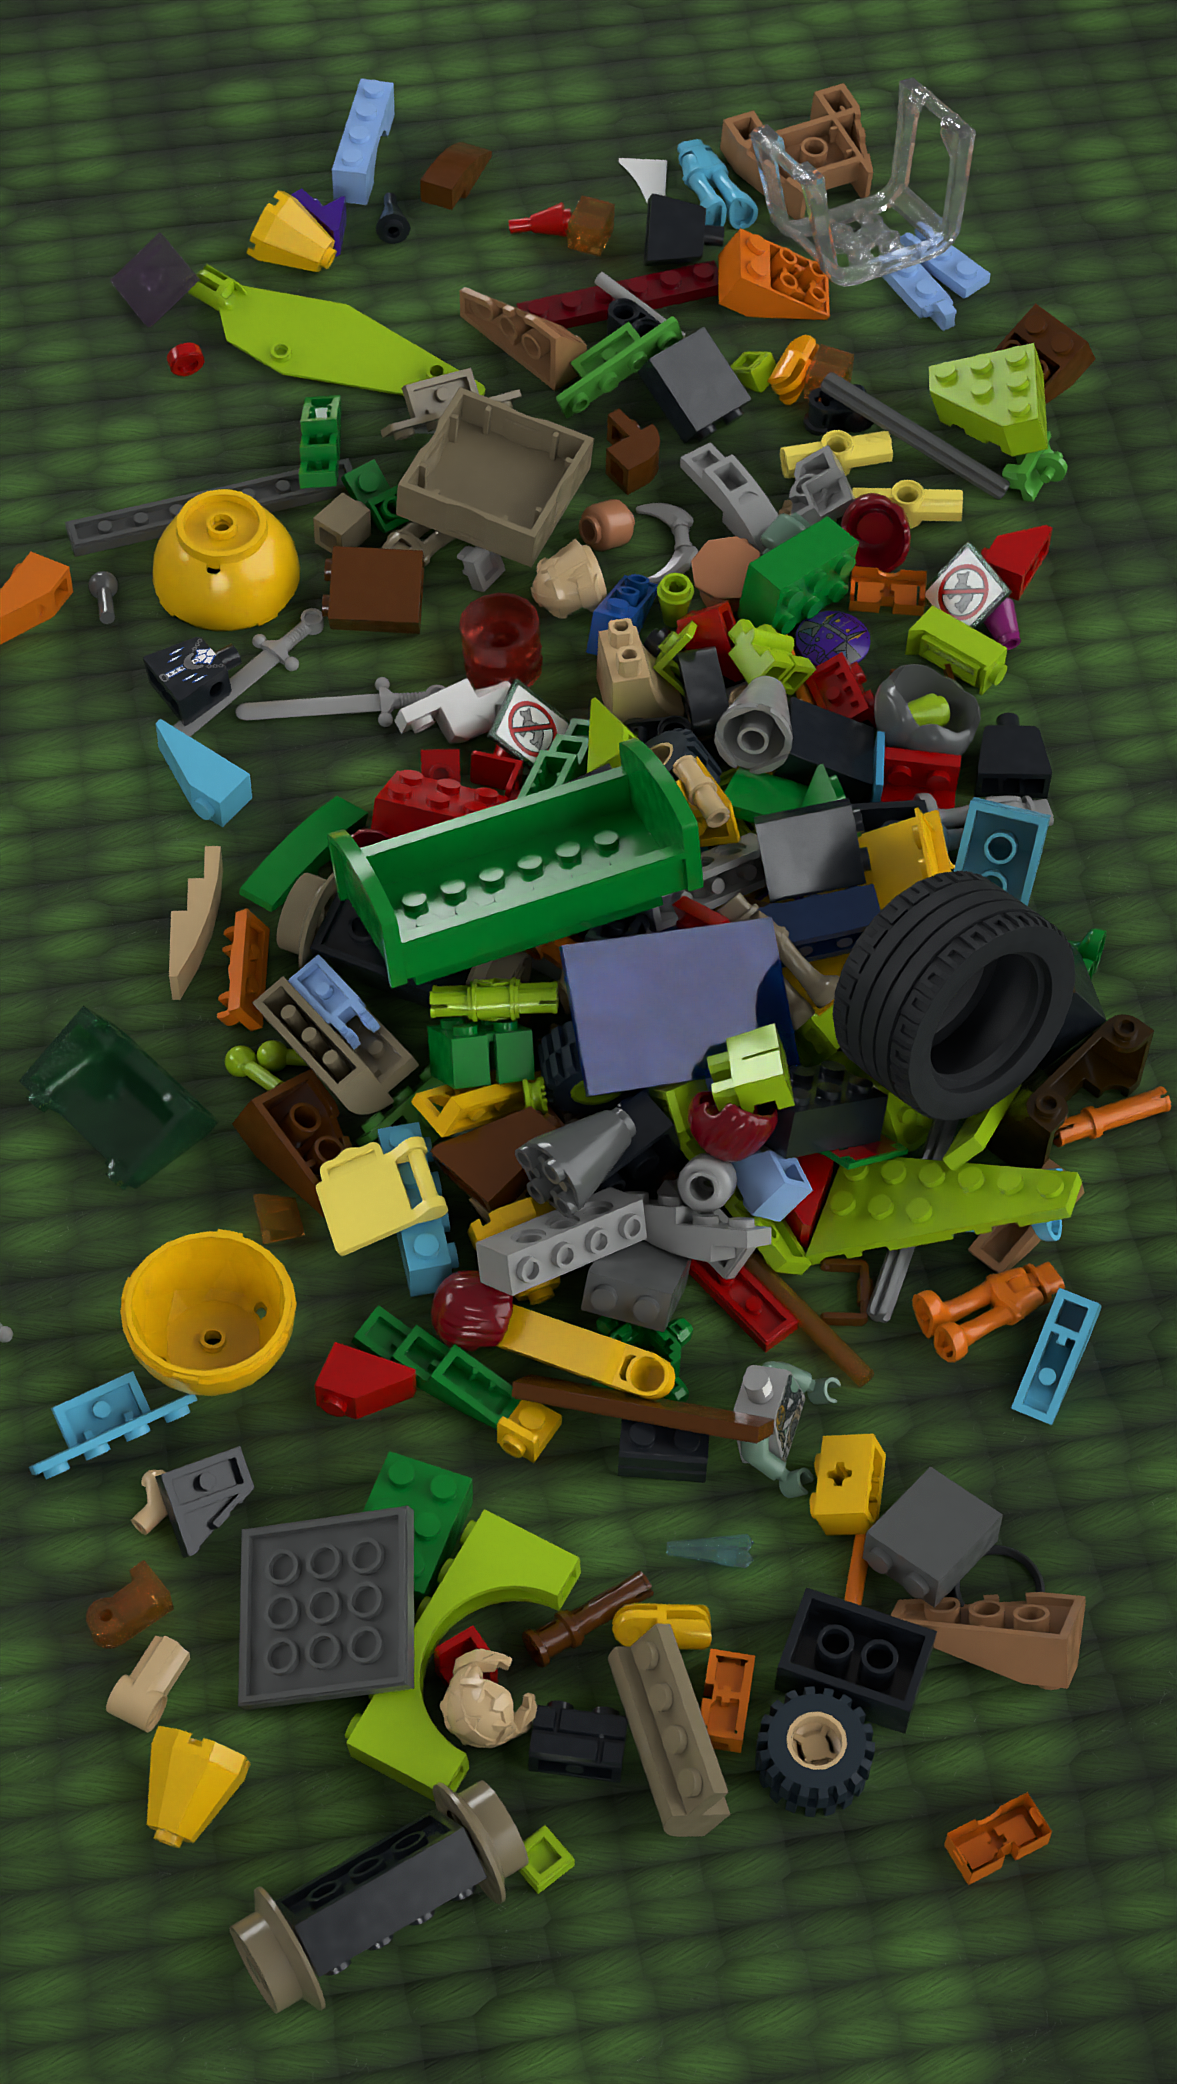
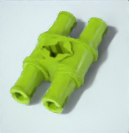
[430,977,559,1022]

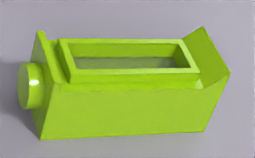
[905,605,1007,695]

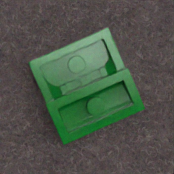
[724,767,809,823]

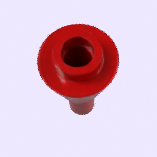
[509,202,573,237]

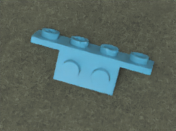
[29,1371,197,1479]

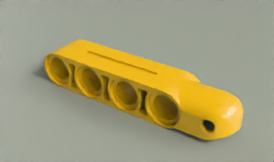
[496,1304,675,1400]

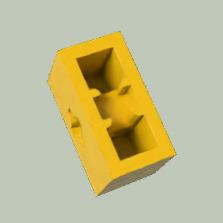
[810,1434,886,1536]

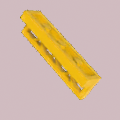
[411,1070,541,1138]

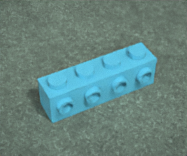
[378,1122,459,1297]

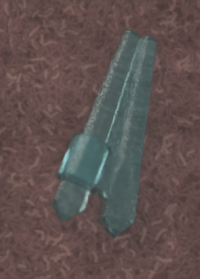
[666,1534,754,1568]

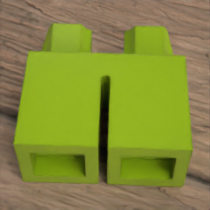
[728,619,816,695]
[707,1023,795,1113]

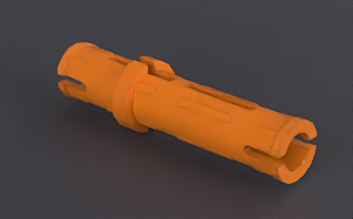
[1053,1086,1171,1147]

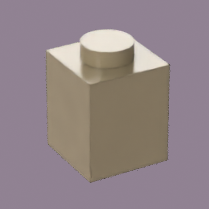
[313,493,372,553]

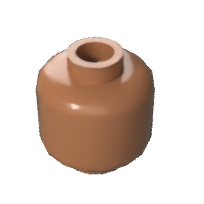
[579,499,635,551]

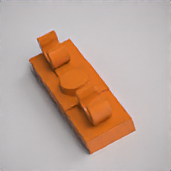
[217,908,270,1031]

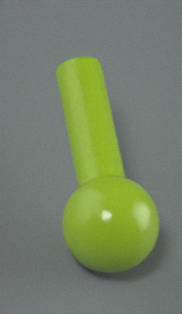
[256,1040,308,1073]
[225,1045,284,1091]

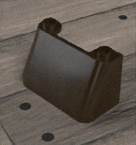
[986,1014,1154,1169]

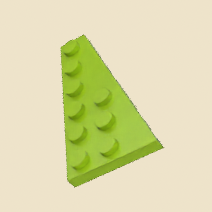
[806,1157,1082,1265]

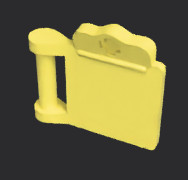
[316,1136,449,1256]

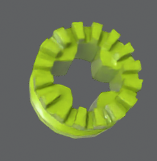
[522,1076,548,1114]

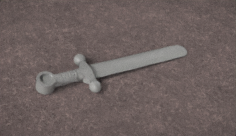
[173,608,324,737]
[235,677,445,727]

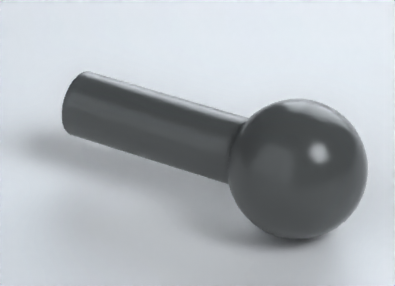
[88,571,118,624]

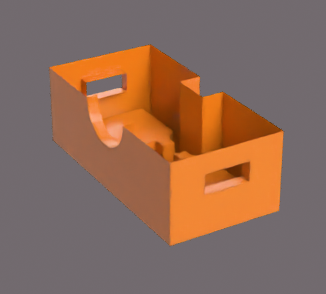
[849,566,927,616]
[701,1648,756,1753]
[944,1792,1052,1885]

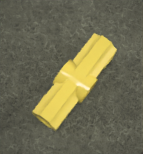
[780,430,893,478]
[853,480,963,529]

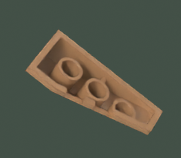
[460,287,587,391]
[890,1592,1086,1690]

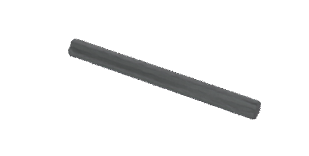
[820,372,1010,500]
[866,1119,959,1323]

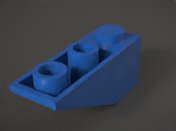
[586,574,658,655]

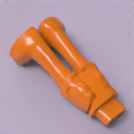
[912,1262,1065,1363]

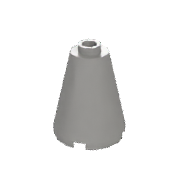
[714,676,793,774]

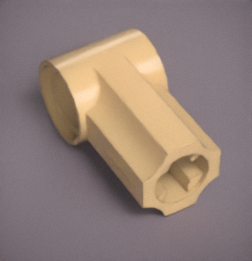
[106,1636,190,1733]

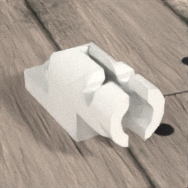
[394,678,516,744]

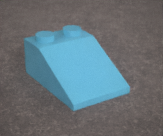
[954,797,1051,906]

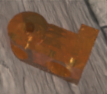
[86,1560,174,1649]

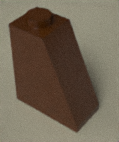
[430,1106,562,1213]

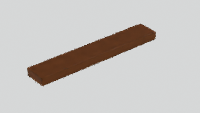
[512,1374,775,1444]

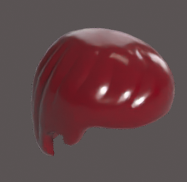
[841,493,911,573]
[687,1091,778,1162]
[431,1270,513,1351]

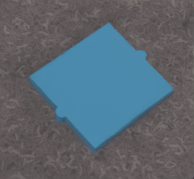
[869,731,885,803]

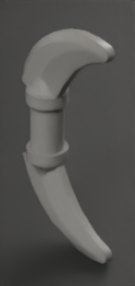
[636,503,698,584]

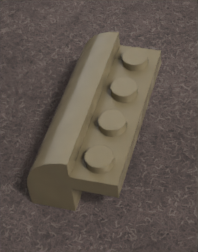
[252,976,419,1114]
[608,1624,731,1837]

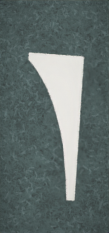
[618,158,667,205]

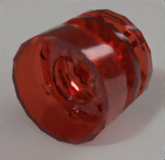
[459,593,543,690]

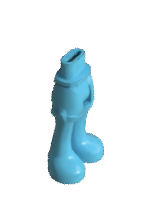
[677,139,758,229]

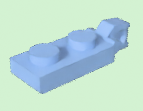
[881,254,957,331]

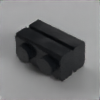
[618,1419,709,1483]
[528,1701,628,1783]

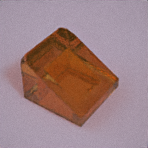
[253,1194,304,1244]

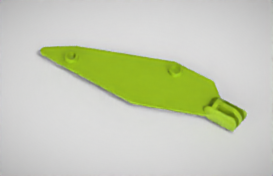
[186,264,485,396]

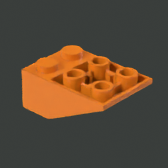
[718,228,830,320]

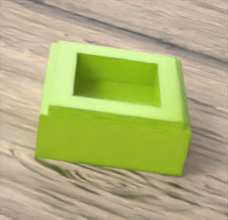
[518,1825,575,1894]

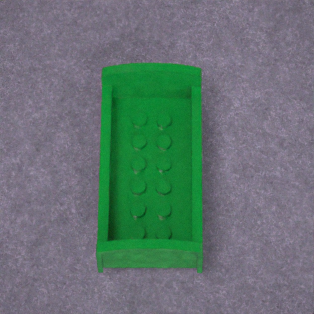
[327,738,704,988]

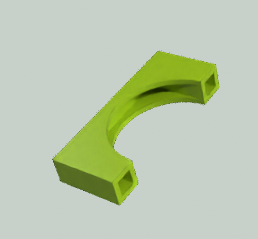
[345,1509,581,1801]

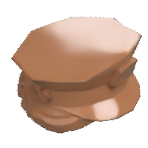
[691,536,760,612]

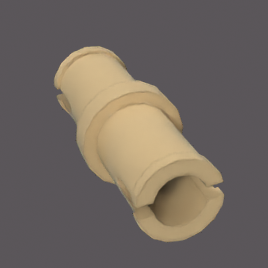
[672,755,730,828]

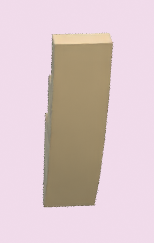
[169,846,223,1000]

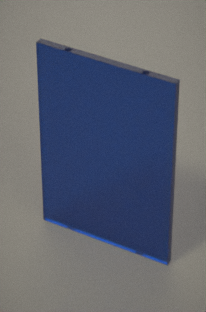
[559,917,800,1097]

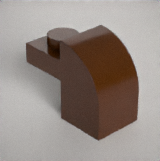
[606,409,660,495]

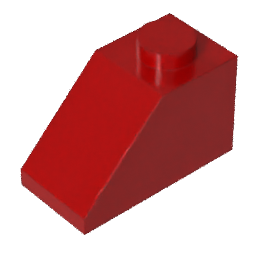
[978,525,1053,601]
[676,601,744,682]
[785,1153,834,1248]
[314,1342,417,1419]

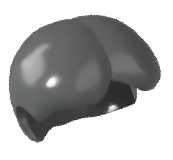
[874,664,981,755]

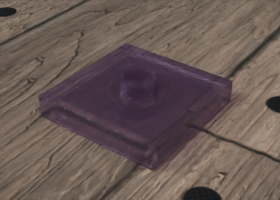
[110,232,200,328]

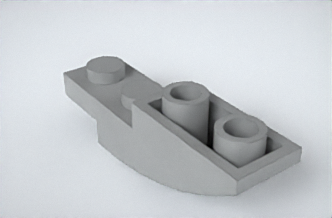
[680,442,779,556]
[625,1191,771,1262]

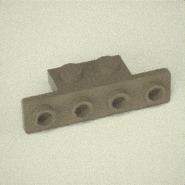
[380,368,522,441]

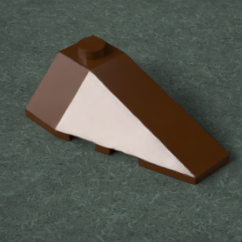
[232,1069,352,1218]

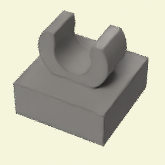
[457,546,506,592]

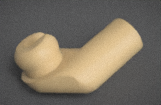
[131,1469,168,1535]

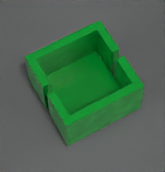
[427,1017,535,1089]

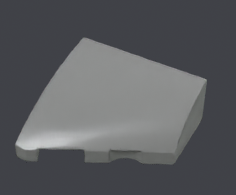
[789,445,855,525]

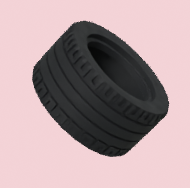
[832,871,1076,1121]

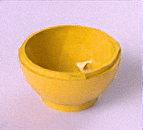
[153,489,300,631]
[120,1229,297,1396]

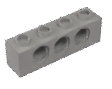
[640,833,767,932]
[475,1187,647,1296]

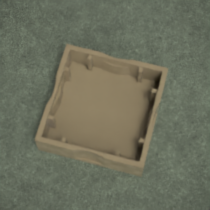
[396,387,594,567]

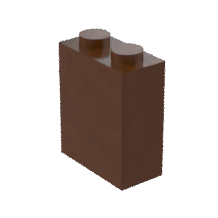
[322,546,425,634]

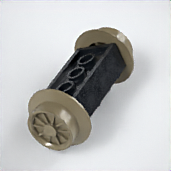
[277,872,532,1023]
[229,1780,529,2014]

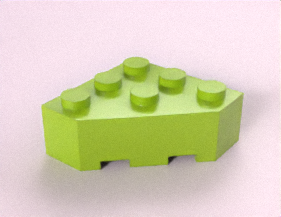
[929,343,1048,457]

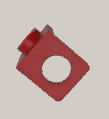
[420,748,461,784]

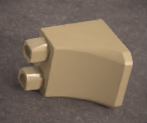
[596,618,685,732]

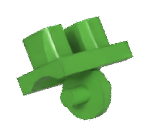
[1002,431,1068,502]

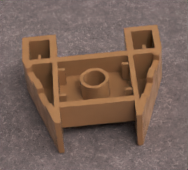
[720,83,873,223]

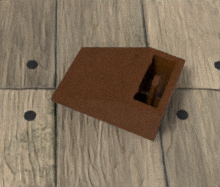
[993,303,1095,404]

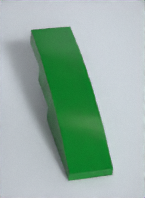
[298,395,341,489]
[517,718,590,799]
[239,796,368,912]
[351,1305,521,1430]

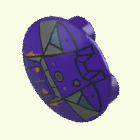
[795,611,871,666]

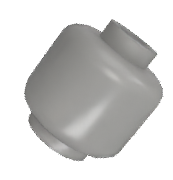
[677,1153,737,1212]

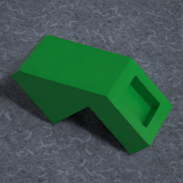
[340,459,411,534]

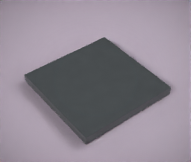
[238,1506,414,1710]

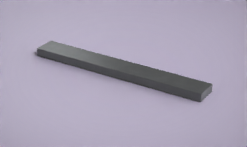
[65,458,353,557]

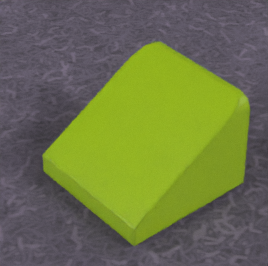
[730,352,776,393]

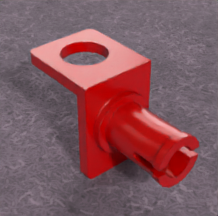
[470,738,523,798]

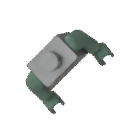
[733,1361,841,1498]

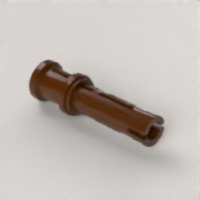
[522,1571,654,1668]

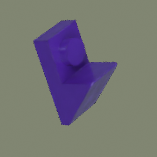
[291,188,346,257]

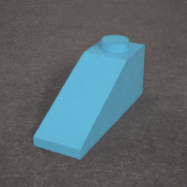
[155,719,252,827]
[1011,1288,1102,1425]

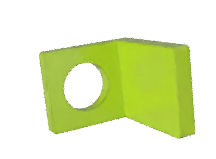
[653,621,698,696]

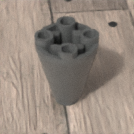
[515,1107,636,1218]

